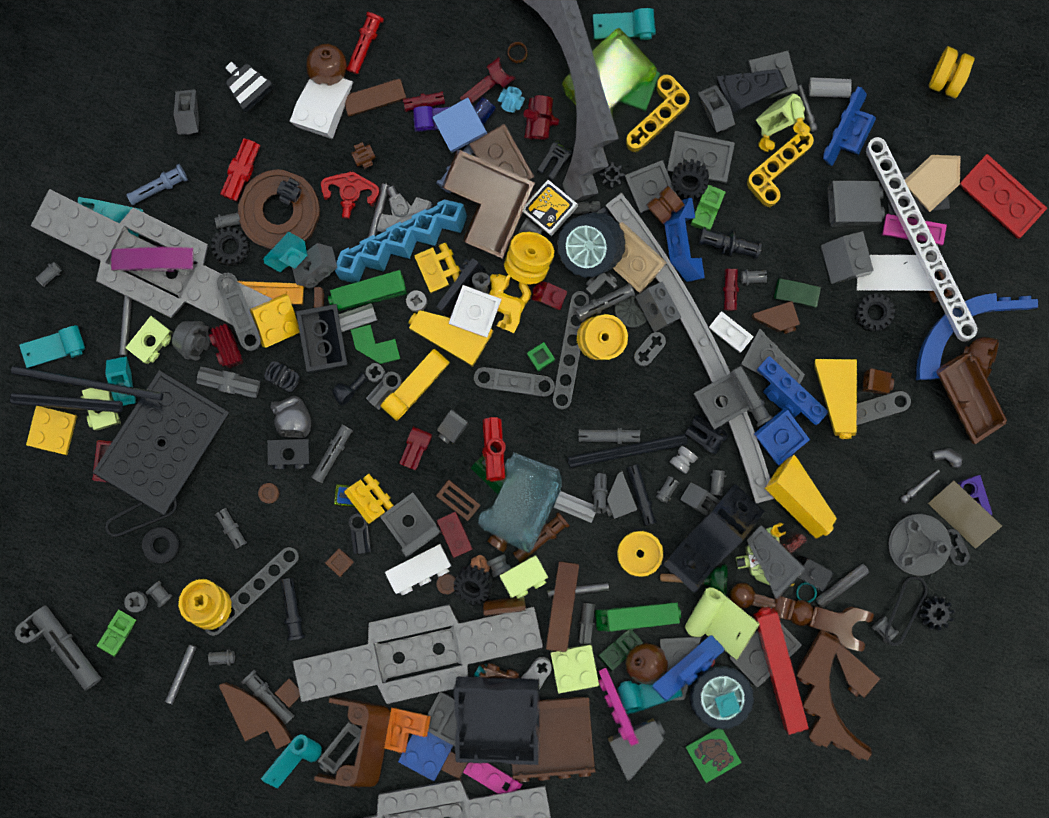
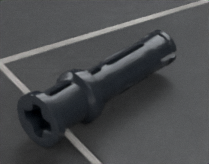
[280,578,305,641]

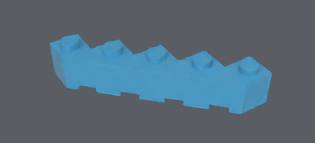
[335,199,468,283]

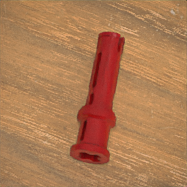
[347,12,384,74]

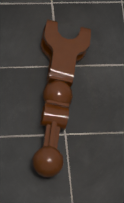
[729,583,874,652]

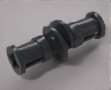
[698,227,762,259]

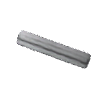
[815,564,869,607]

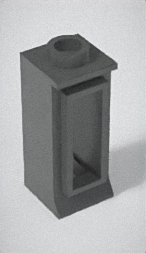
[318,721,362,774]

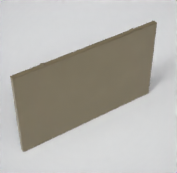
[928,481,1002,549]

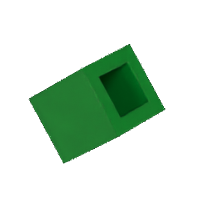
[527,342,555,372]

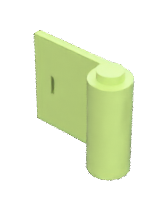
[685,588,759,660]

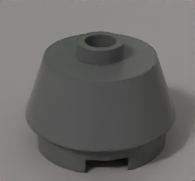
[172,321,211,361]

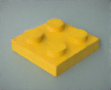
[250,294,300,348]
[26,406,77,455]

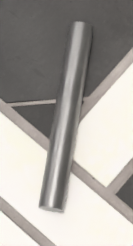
[368,183,390,237]
[119,295,132,355]
[547,583,609,598]
[165,644,196,704]

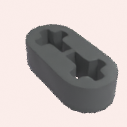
[634,332,666,366]

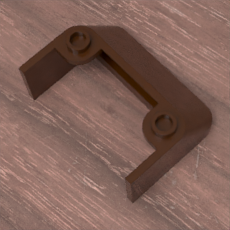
[314,696,391,787]

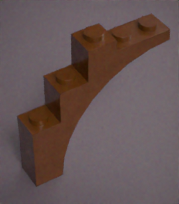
[797,629,872,761]

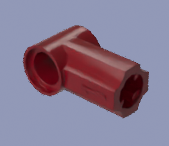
[399,426,432,470]

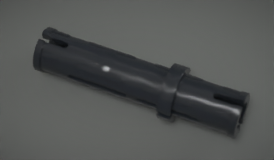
[627,464,657,526]

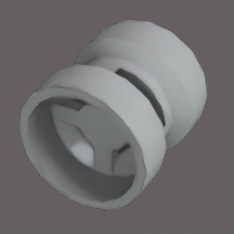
[670,446,698,474]

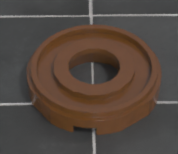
[238,170,320,250]

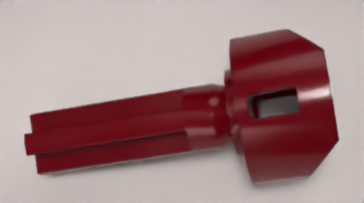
[460,57,515,104]

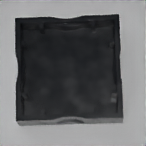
[454,677,540,765]

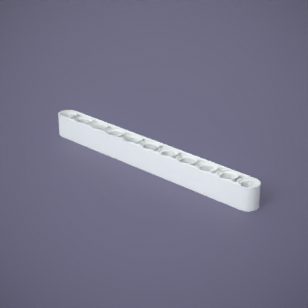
[866,137,977,342]

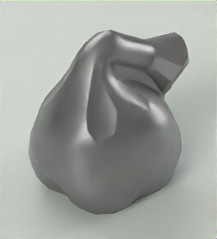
[271,396,311,438]

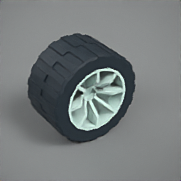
[557,212,626,277]
[689,665,754,729]

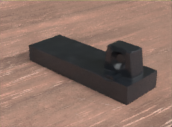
[436,258,486,318]

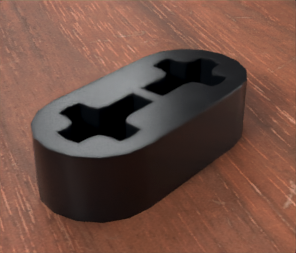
[947,529,970,566]

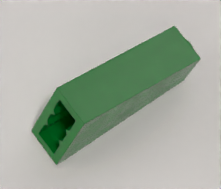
[328,270,407,311]
[595,603,681,631]

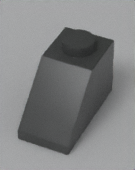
[698,85,735,132]
[174,90,199,135]
[437,410,469,444]
[606,472,637,519]
[680,482,720,516]

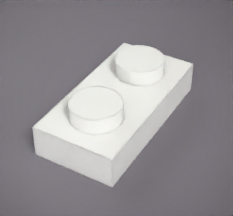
[709,311,753,353]

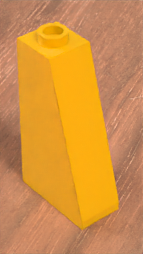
[408,310,493,367]
[815,359,857,439]
[765,455,837,538]

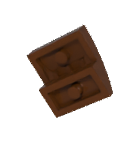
[483,596,526,616]

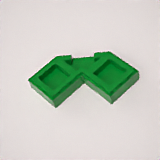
[351,325,400,364]

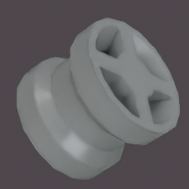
[406,290,427,312]

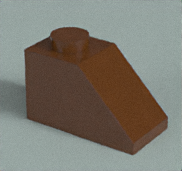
[752,301,800,334]
[862,369,894,395]

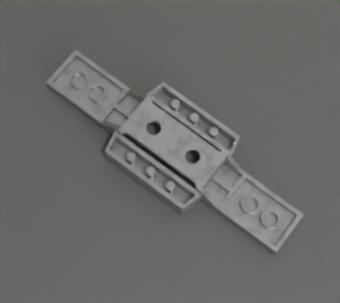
[31,189,272,325]
[293,604,543,704]
[364,779,551,818]

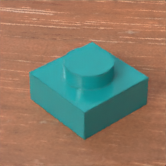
[714,691,741,718]

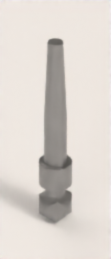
[798,85,817,132]
[900,469,940,503]

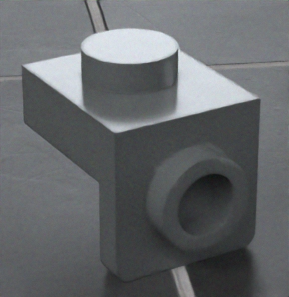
[585,273,617,296]

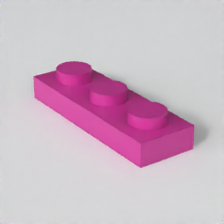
[882,214,947,246]

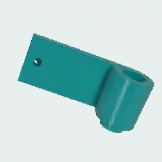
[592,8,655,40]
[19,325,85,368]
[617,681,683,714]
[261,735,322,789]

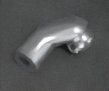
[932,448,963,468]

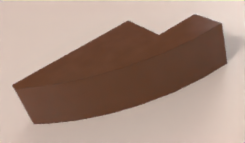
[546,561,579,652]
[219,682,293,749]

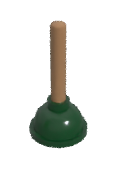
[660,564,728,596]

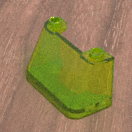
[562,28,657,117]

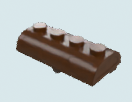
[936,353,1007,444]

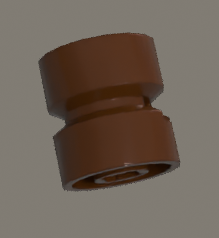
[646,186,685,225]

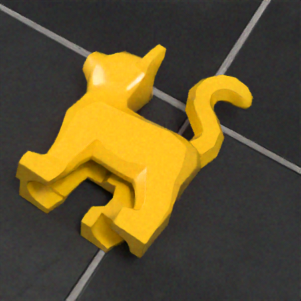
[489,274,531,333]

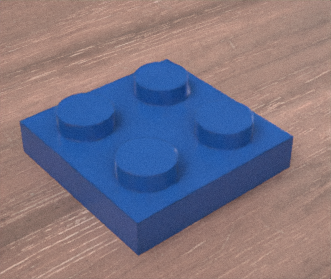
[754,408,810,466]
[398,732,453,781]

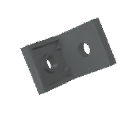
[694,367,761,430]
[380,493,442,557]

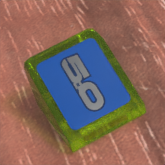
[334,484,355,507]

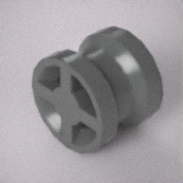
[486,554,511,577]
[124,592,148,612]

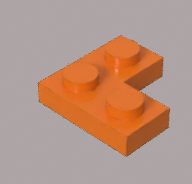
[384,708,431,753]

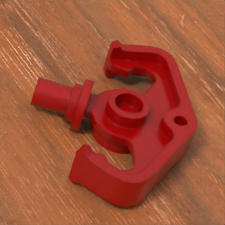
[321,172,380,219]

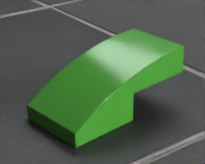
[691,185,725,230]
[97,610,136,657]

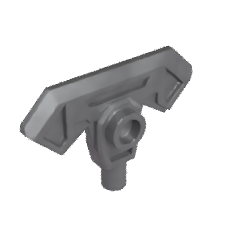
[377,186,432,233]

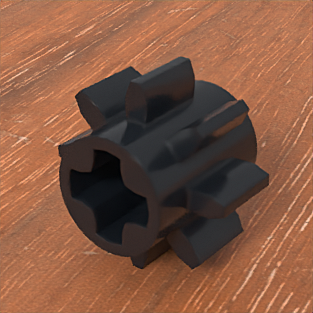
[599,162,625,188]
[277,178,302,205]

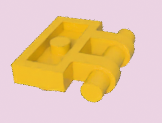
[414,243,461,293]
[344,474,394,524]

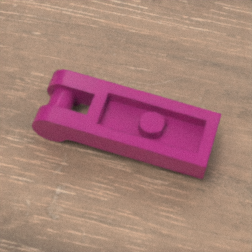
[463,763,523,794]

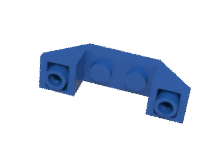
[665,198,705,282]

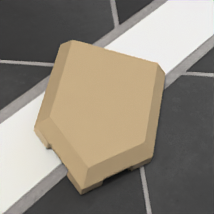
[905,155,960,212]

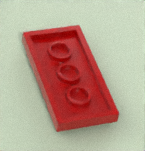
[959,154,1047,239]

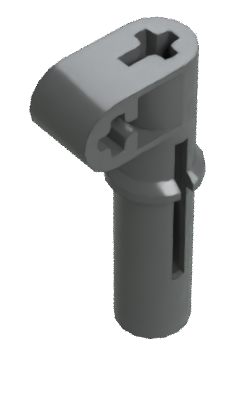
[15,605,102,691]

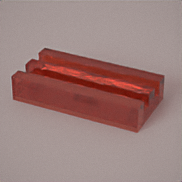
[782,534,807,553]

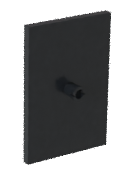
[93,370,229,516]

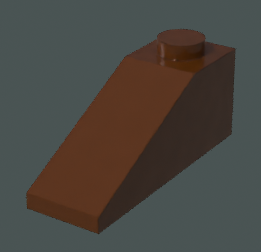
[835,644,880,697]

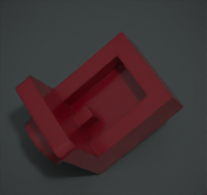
[531,281,567,310]

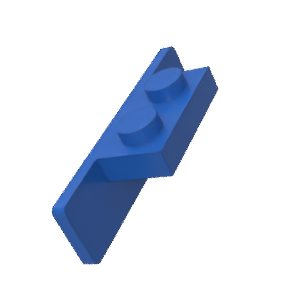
[823,86,876,166]
[757,356,828,425]
[653,635,725,701]

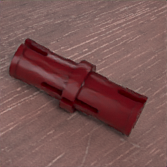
[403,91,445,112]
[723,269,739,311]

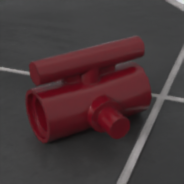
[524,95,559,140]

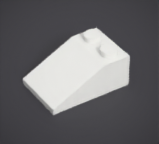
[290,79,353,139]

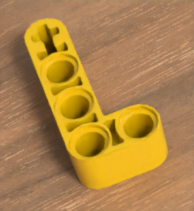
[626,75,690,152]
[747,131,814,207]
[380,349,450,421]

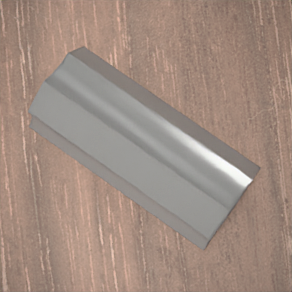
[809,78,852,98]
[339,304,377,332]
[554,491,595,523]

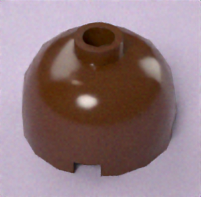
[306,44,347,85]
[963,337,999,379]
[625,643,668,685]

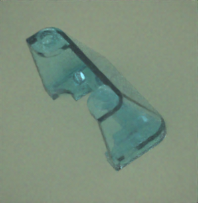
[479,453,562,553]

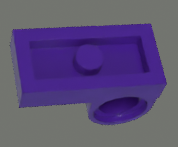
[413,106,450,132]
[958,475,992,515]

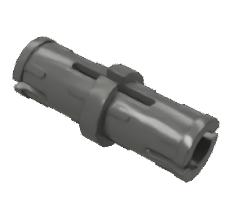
[215,508,247,549]

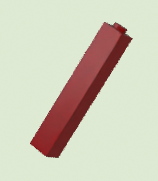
[753,607,809,735]

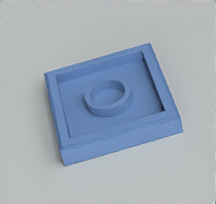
[433,98,487,153]

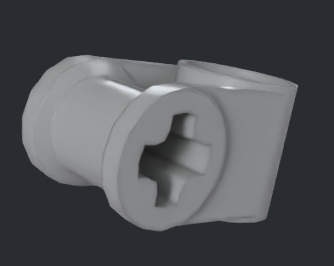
[521,656,551,689]

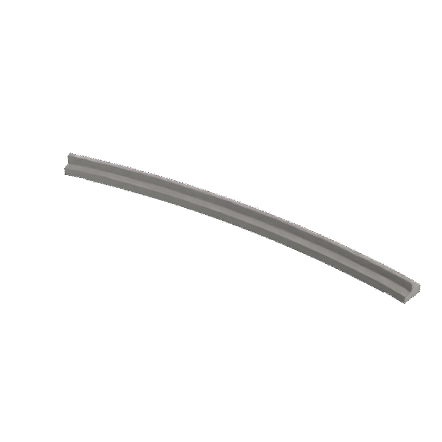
[605,193,774,504]

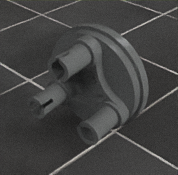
[889,514,951,576]

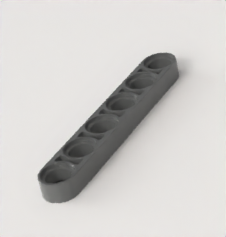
[553,291,589,409]
[205,547,299,636]

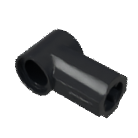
[349,513,371,554]

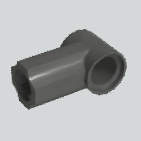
[366,372,403,410]

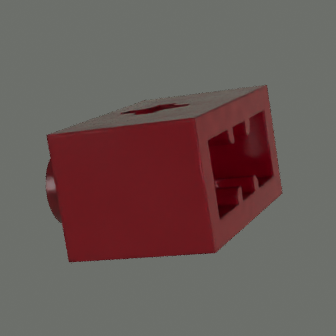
[437,512,473,558]

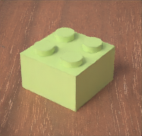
[500,555,548,599]
[551,644,599,693]

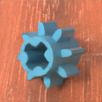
[498,87,525,112]

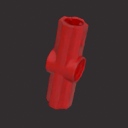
[221,139,260,201]
[482,417,506,481]

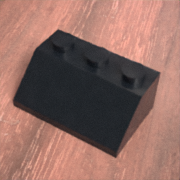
[296,304,347,373]

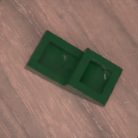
[774,279,821,307]
[597,629,643,671]

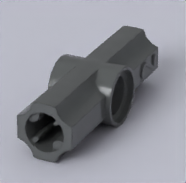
[196,367,261,398]

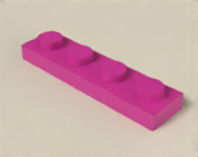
[598,668,639,746]

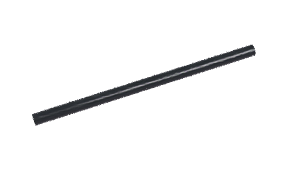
[11,366,164,401]

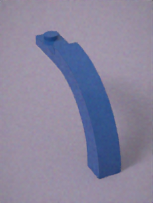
[916,293,1038,380]

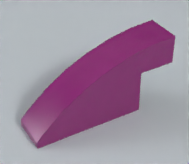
[111,247,194,272]

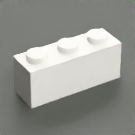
[385,544,452,595]

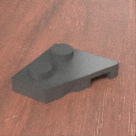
[428,691,457,746]

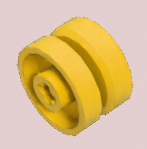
[929,46,974,99]
[504,232,554,284]
[577,314,628,360]
[617,531,663,577]
[179,580,232,630]

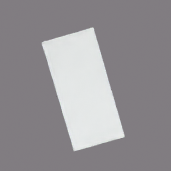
[857,255,935,291]

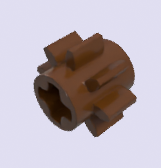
[351,142,376,169]

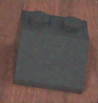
[821,231,874,284]

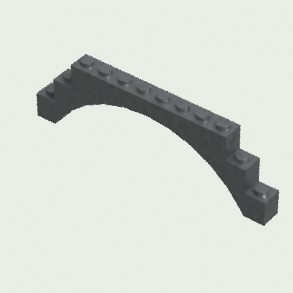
[523,0,619,202]

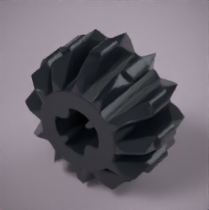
[264,361,300,392]
[919,596,955,631]

